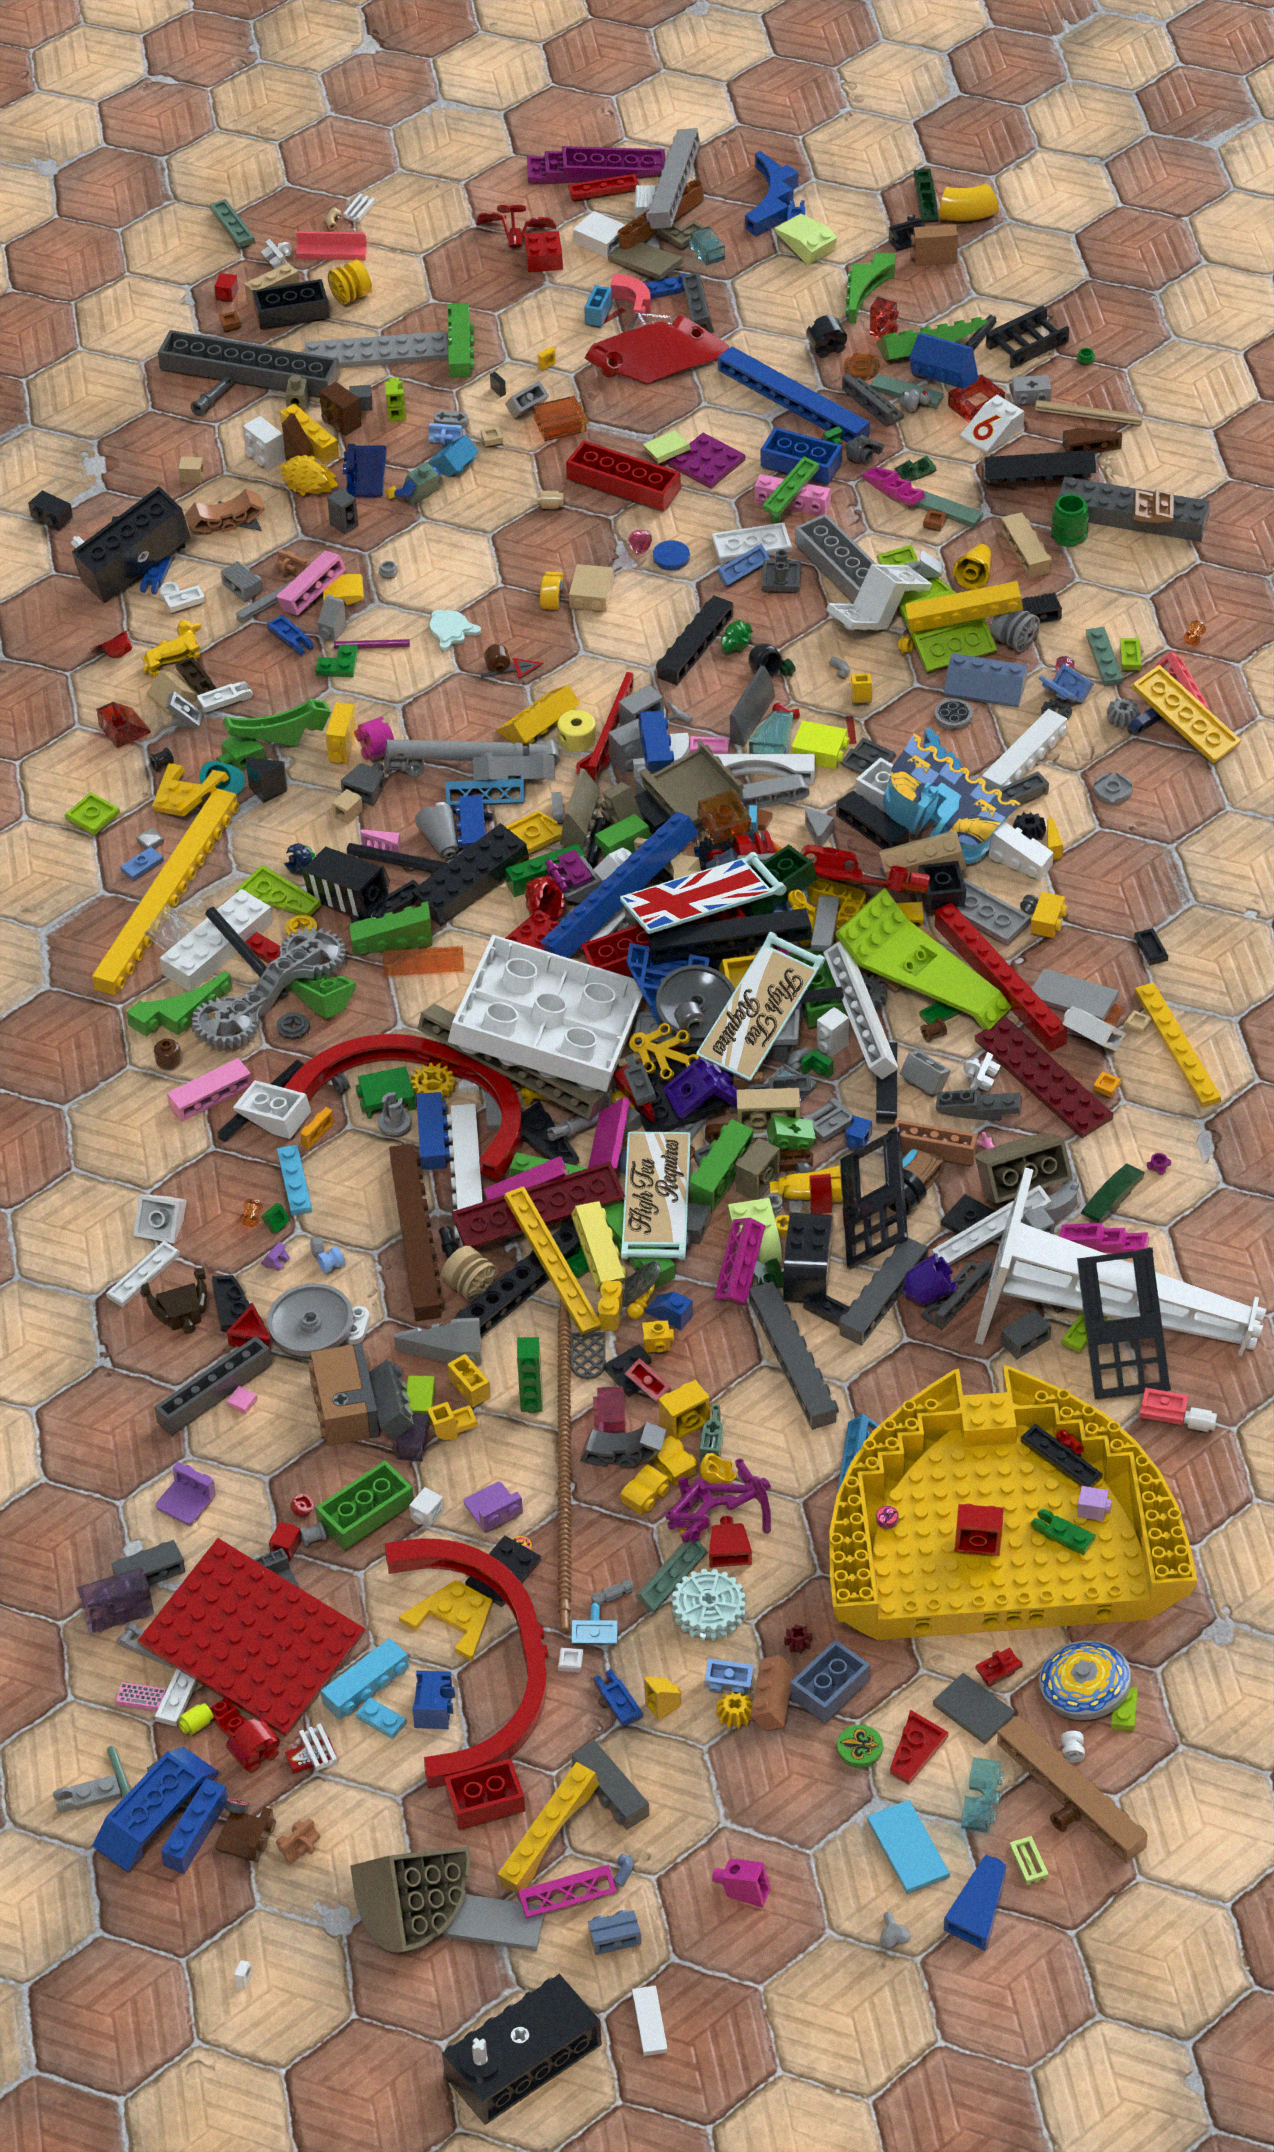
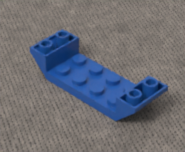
[92,1747,219,1872]

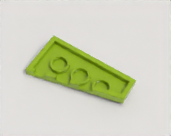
[236,865,321,916]

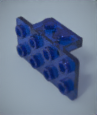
[343,444,387,497]

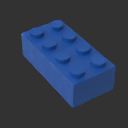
[760,427,842,484]

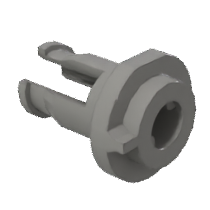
[378,1092,411,1136]

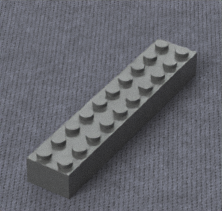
[158,330,340,396]

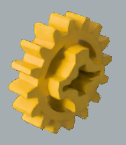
[410,1063,455,1100]

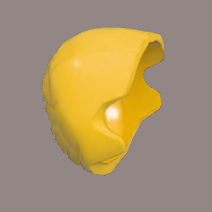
[700,1453,737,1484]

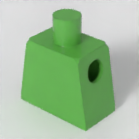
[216,735,265,771]

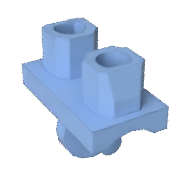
[429,423,462,445]

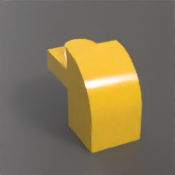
[850,673,872,704]
[427,1402,478,1440]

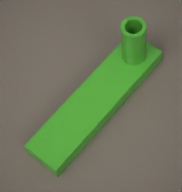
[762,457,819,524]

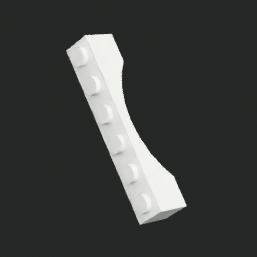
[714,754,815,784]

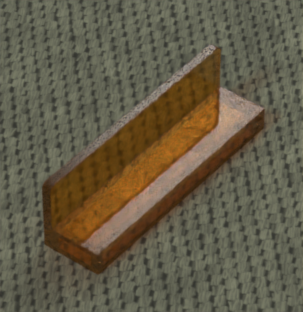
[382,945,464,976]

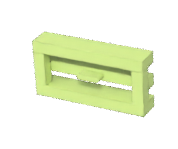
[1009,1836,1049,1886]

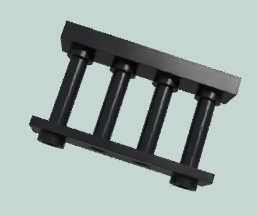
[986,306,1069,369]

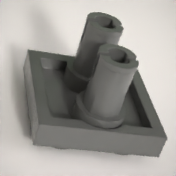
[762,549,801,592]

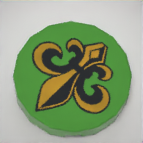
[837,1725,883,1768]

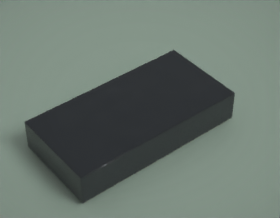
[1134,928,1169,966]

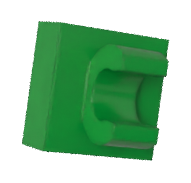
[821,426,842,444]
[261,1203,290,1233]

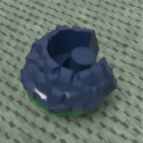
[284,843,315,874]

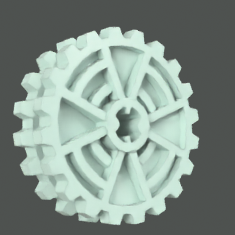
[672,1569,745,1641]

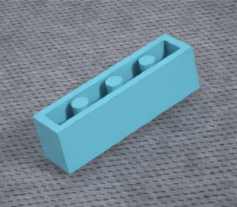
[321,1638,409,1720]

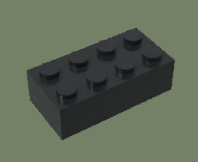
[252,279,330,329]

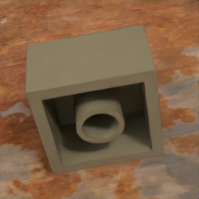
[734,1138,780,1200]

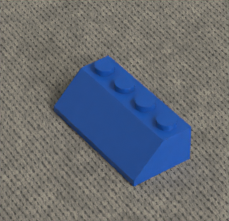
[909,333,979,389]

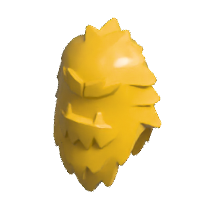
[279,455,338,496]

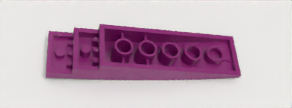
[527,146,665,183]

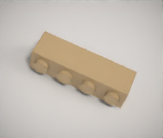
[1001,512,1052,578]

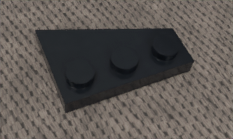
[211,1275,264,1331]

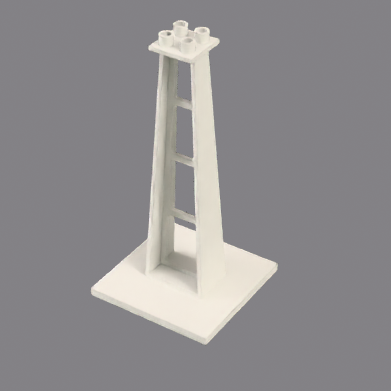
[974,1168,1266,1356]

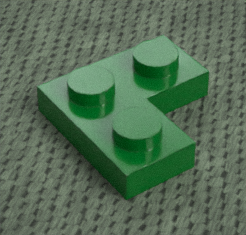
[315,645,358,677]

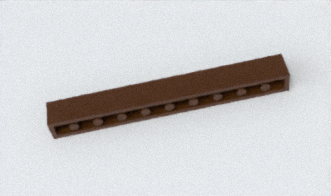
[389,1143,444,1321]

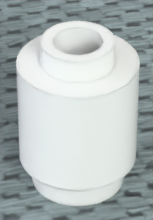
[1184,1407,1217,1432]

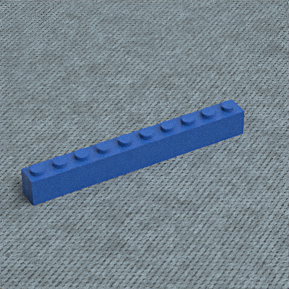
[718,346,870,443]
[540,812,699,958]

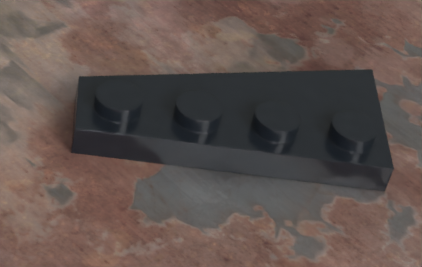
[521,1100,579,1165]

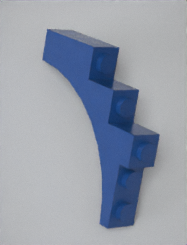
[745,151,799,237]

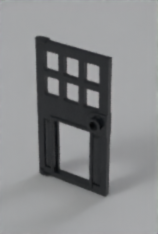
[840,1127,908,1269]
[1076,1247,1171,1399]

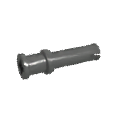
[190,376,233,416]

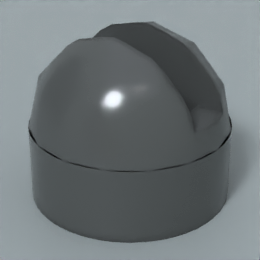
[796,1162,812,1173]

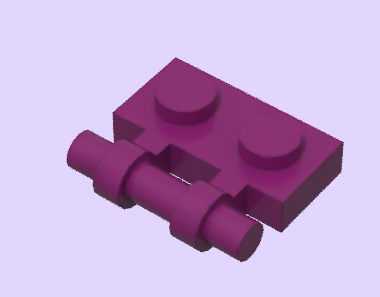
[545,849,593,893]

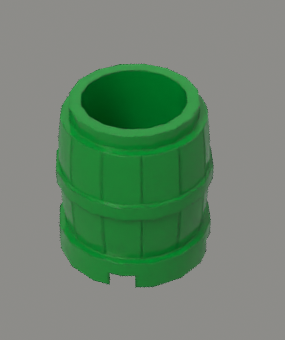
[1051,494,1089,547]

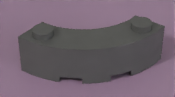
[580,1422,666,1468]

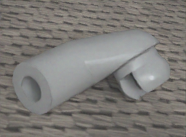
[829,656,850,678]

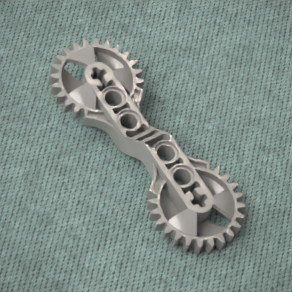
[192,927,346,1049]

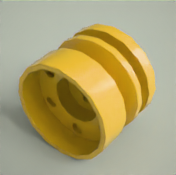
[327,259,372,305]

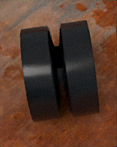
[884,1169,927,1215]

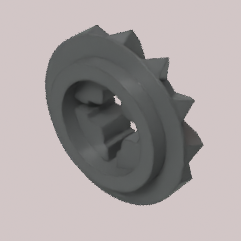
[1041,698,1072,720]
[277,1012,309,1039]

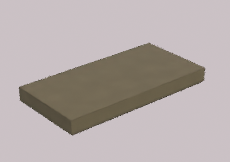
[607,242,683,280]

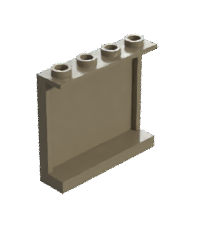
[640,739,744,826]

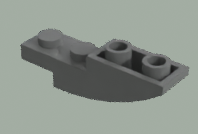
[936,1089,1022,1120]

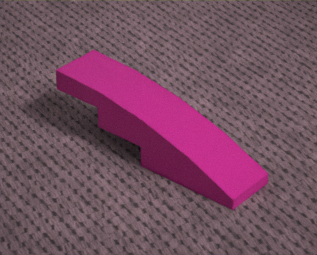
[862,467,925,506]
[1059,1223,1150,1253]

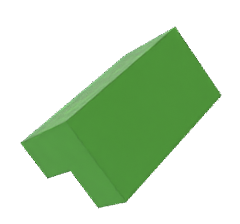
[595,814,650,859]

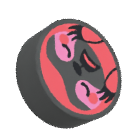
[225,1798,249,1814]

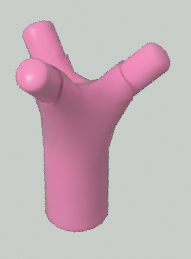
[977,1132,995,1150]

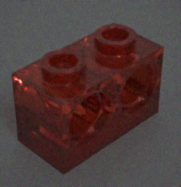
[870,297,899,338]

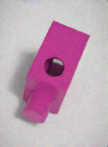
[712,1859,771,1908]

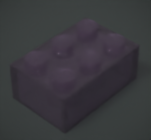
[77,1567,154,1634]

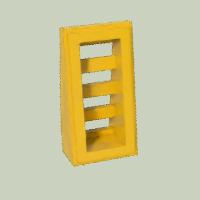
[1047,817,1063,860]

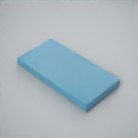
[867,1800,950,1894]

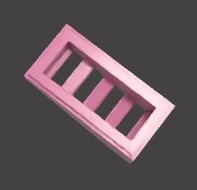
[360,829,401,853]

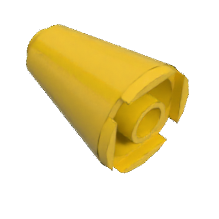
[953,544,991,590]

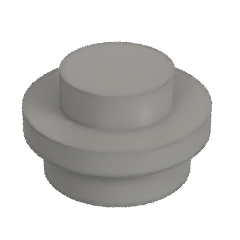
[379,561,398,578]

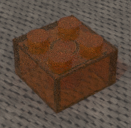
[697,788,752,845]

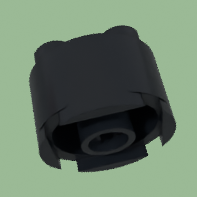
[806,315,848,358]

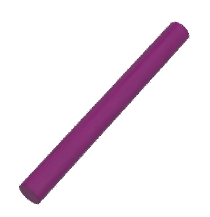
[334,639,410,649]

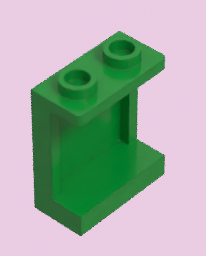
[355,1066,416,1119]

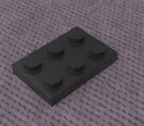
[465,1535,541,1607]

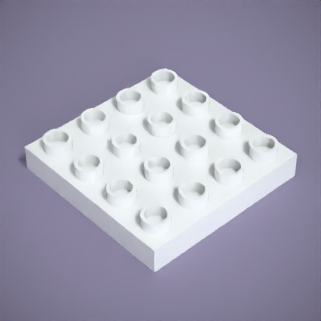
[448,935,643,1092]

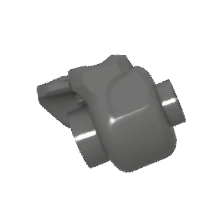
[846,435,885,463]

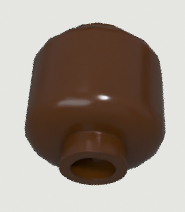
[484,644,510,672]
[154,1039,181,1069]

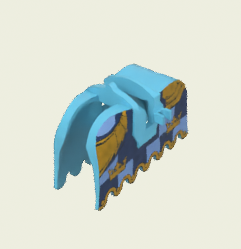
[883,734,1020,864]

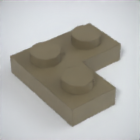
[657,220,706,249]

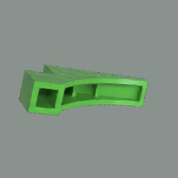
[846,253,895,323]
[223,698,331,747]
[126,971,232,1037]

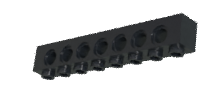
[455,1219,581,1338]

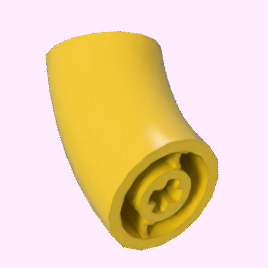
[939,183,999,222]

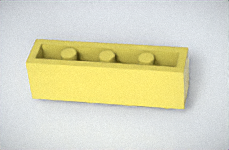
[571,1201,626,1291]

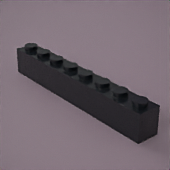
[647,908,811,963]

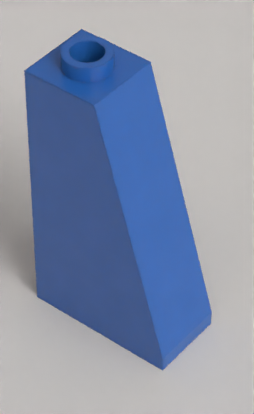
[944,1854,1006,1951]

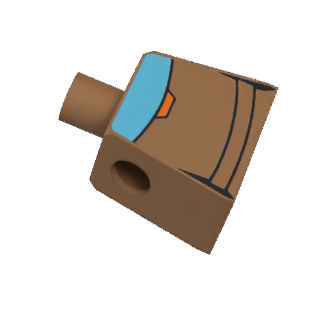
[902,1149,943,1191]

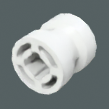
[1060,1731,1085,1763]

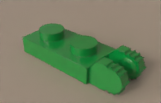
[1030,1508,1096,1555]

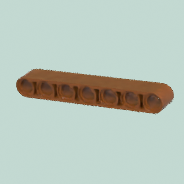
[617,180,704,249]

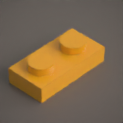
[300,1107,334,1150]

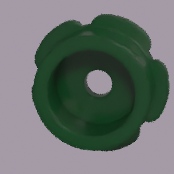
[780,658,796,677]

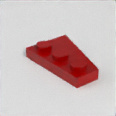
[890,1710,948,1785]

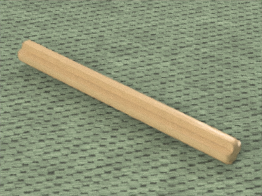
[1035,400,1143,425]

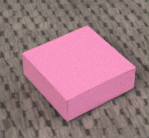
[227,1386,257,1414]

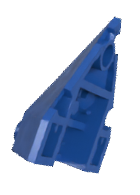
[626,943,710,1025]

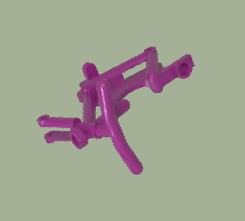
[665,1459,771,1543]

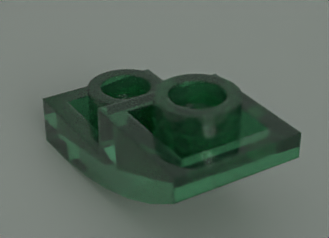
[894,455,937,481]

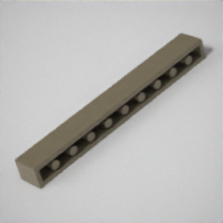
[417,1004,606,1120]

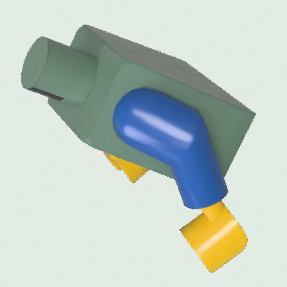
[385,463,441,506]

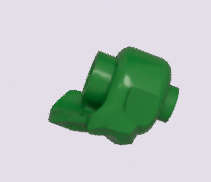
[721,619,753,654]

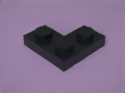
[604,1344,652,1397]

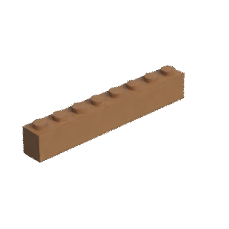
[997,1716,1148,1863]

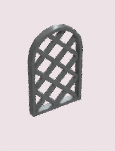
[622,1260,660,1307]
[570,1332,606,1379]

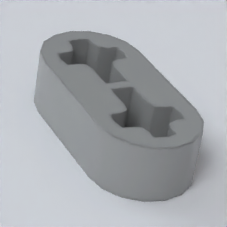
[434,411,468,429]
[551,792,563,823]

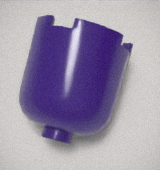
[903,1253,958,1306]

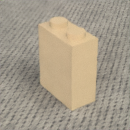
[569,564,614,612]

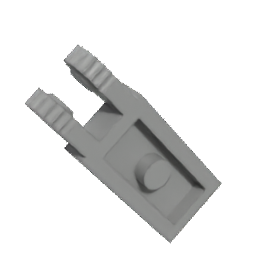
[53,1775,121,1812]

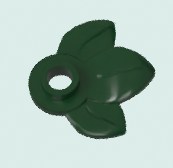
[754,1258,783,1289]

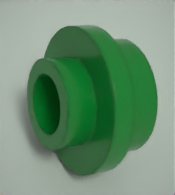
[1077,348,1095,364]

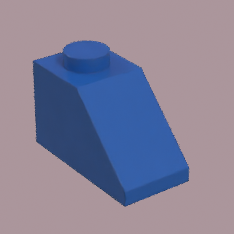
[645,1291,693,1330]

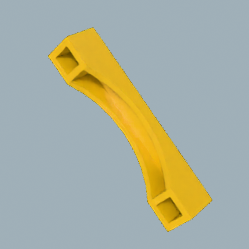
[498,1762,599,1894]

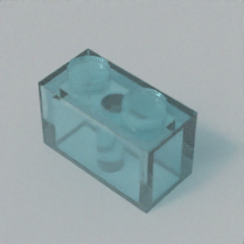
[689,226,725,266]

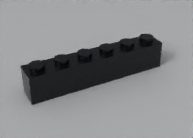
[656,595,733,686]

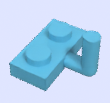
[572,1603,618,1644]

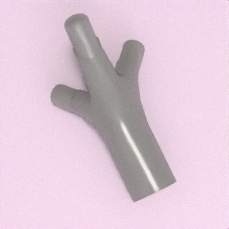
[667,701,693,724]

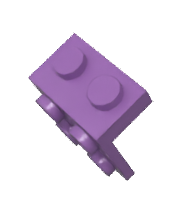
[156,1462,216,1525]
[464,1482,523,1533]

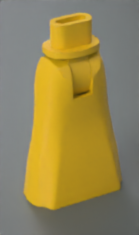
[770,1165,843,1203]

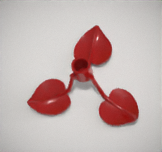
[476,204,556,248]

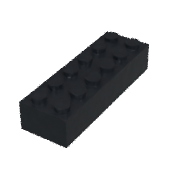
[981,450,1096,483]
[412,823,529,927]

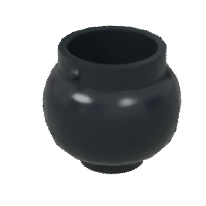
[748,643,782,675]

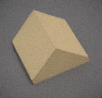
[147,670,199,715]

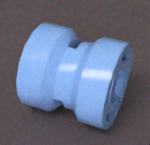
[317,1246,345,1274]

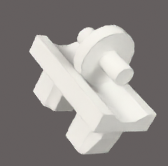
[261,239,292,269]
[964,1052,1000,1092]

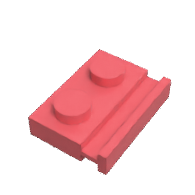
[1140,1388,1189,1425]

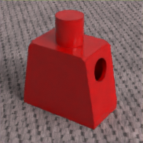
[709,1516,752,1568]

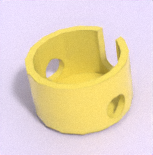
[557,710,596,752]

